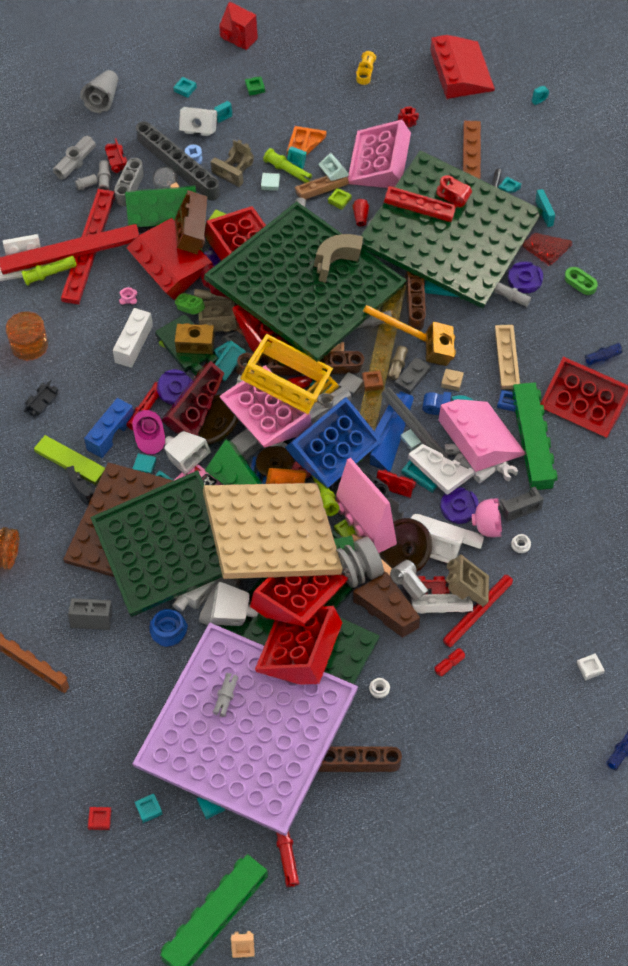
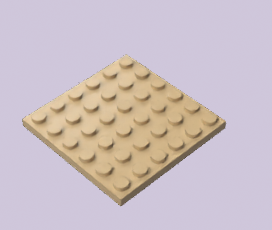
[203,483,343,579]

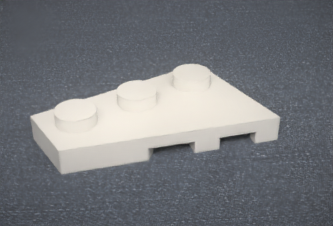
[408,444,475,495]

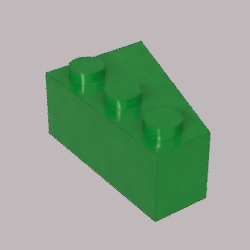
[205,439,262,485]

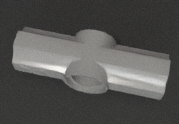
[53,135,96,180]
[309,386,352,423]

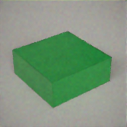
[245,76,265,96]

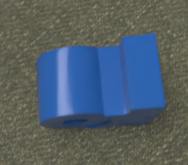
[422,392,451,415]

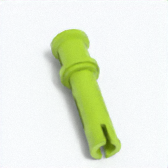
[263,148,312,183]
[22,256,77,286]
[312,476,340,516]

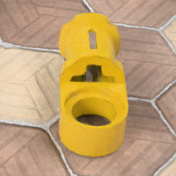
[356,51,376,85]

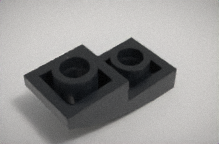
[66,466,93,505]

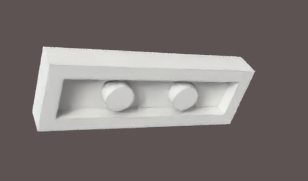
[411,594,473,614]

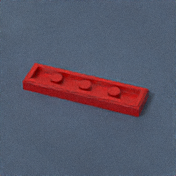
[384,186,456,222]

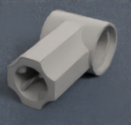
[390,560,428,601]

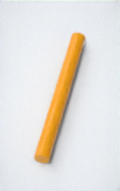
[363,305,426,342]

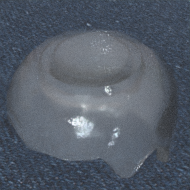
[152,167,178,189]

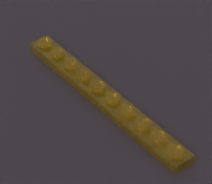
[360,285,406,431]

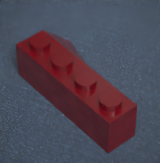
[161,361,225,436]

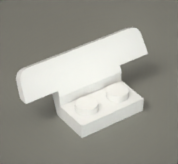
[0,234,54,281]
[411,514,484,563]

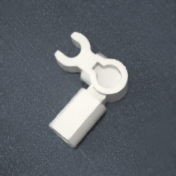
[473,461,518,484]

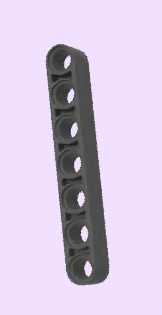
[136,121,220,200]

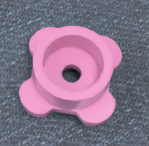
[119,287,138,305]

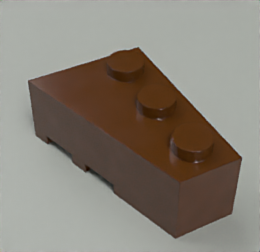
[175,190,207,254]
[353,572,420,638]

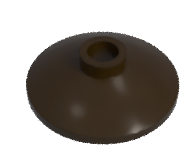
[256,446,294,477]

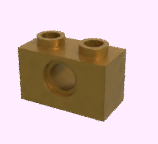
[426,322,456,366]
[175,323,215,354]

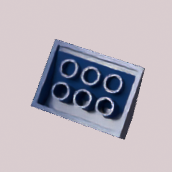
[285,397,382,488]

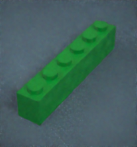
[512,382,557,490]
[160,854,268,966]

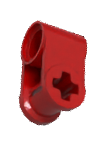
[436,175,472,207]

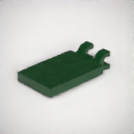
[155,314,218,376]

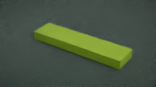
[34,435,105,485]

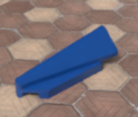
[370,391,414,472]

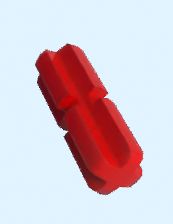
[434,648,465,676]

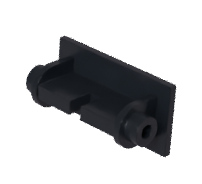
[24,380,58,417]

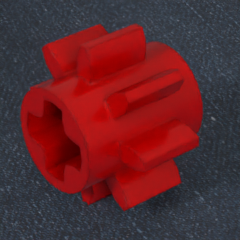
[398,106,419,128]

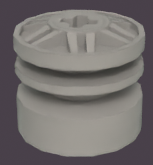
[336,537,384,588]

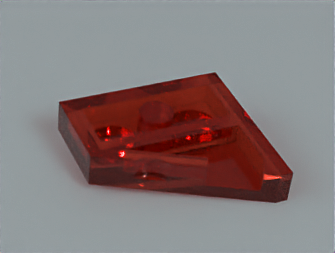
[523,233,572,266]

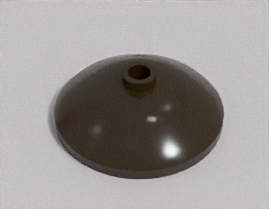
[198,394,239,444]
[379,518,432,573]

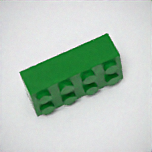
[125,186,196,227]

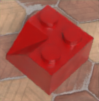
[219,2,258,50]

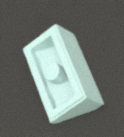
[318,153,350,181]

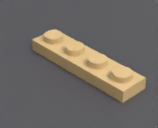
[495,325,520,390]

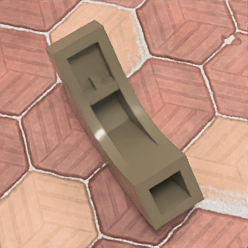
[314,234,363,282]

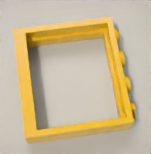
[240,334,333,414]

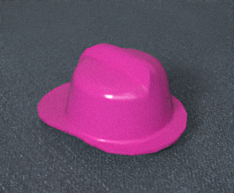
[132,410,165,454]

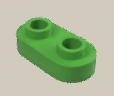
[565,267,598,295]
[175,293,205,314]

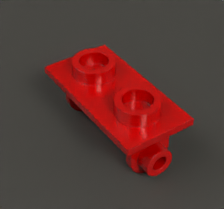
[105,138,127,173]
[376,469,416,498]
[417,576,450,595]

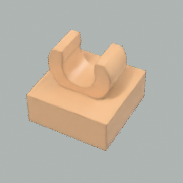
[231,931,255,958]

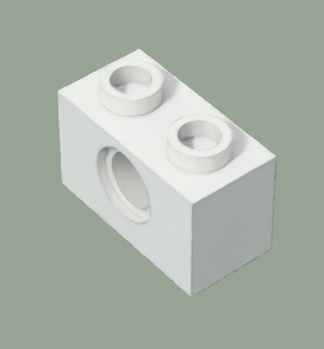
[179,107,217,136]

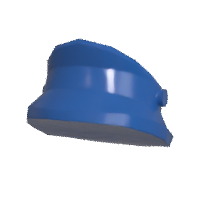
[149,609,188,647]

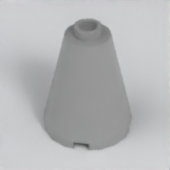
[80,70,118,113]

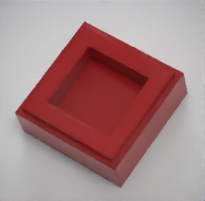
[88,807,112,830]

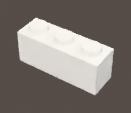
[113,308,153,368]

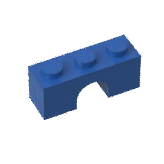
[84,398,134,458]

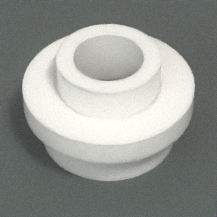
[511,534,531,553]
[369,678,390,698]

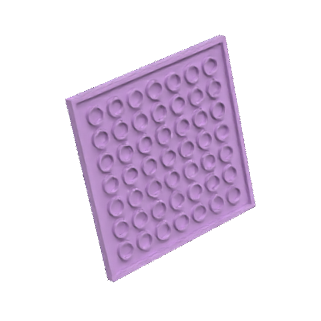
[133,623,358,836]

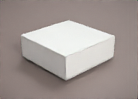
[577,653,605,680]

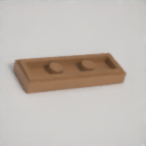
[295,176,349,199]

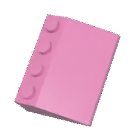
[348,120,411,188]
[220,365,312,448]
[439,399,525,472]
[336,458,397,553]

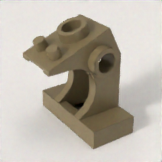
[211,140,254,187]

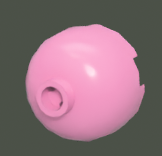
[472,498,502,538]

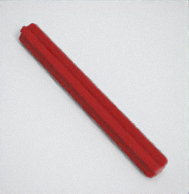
[443,575,513,647]

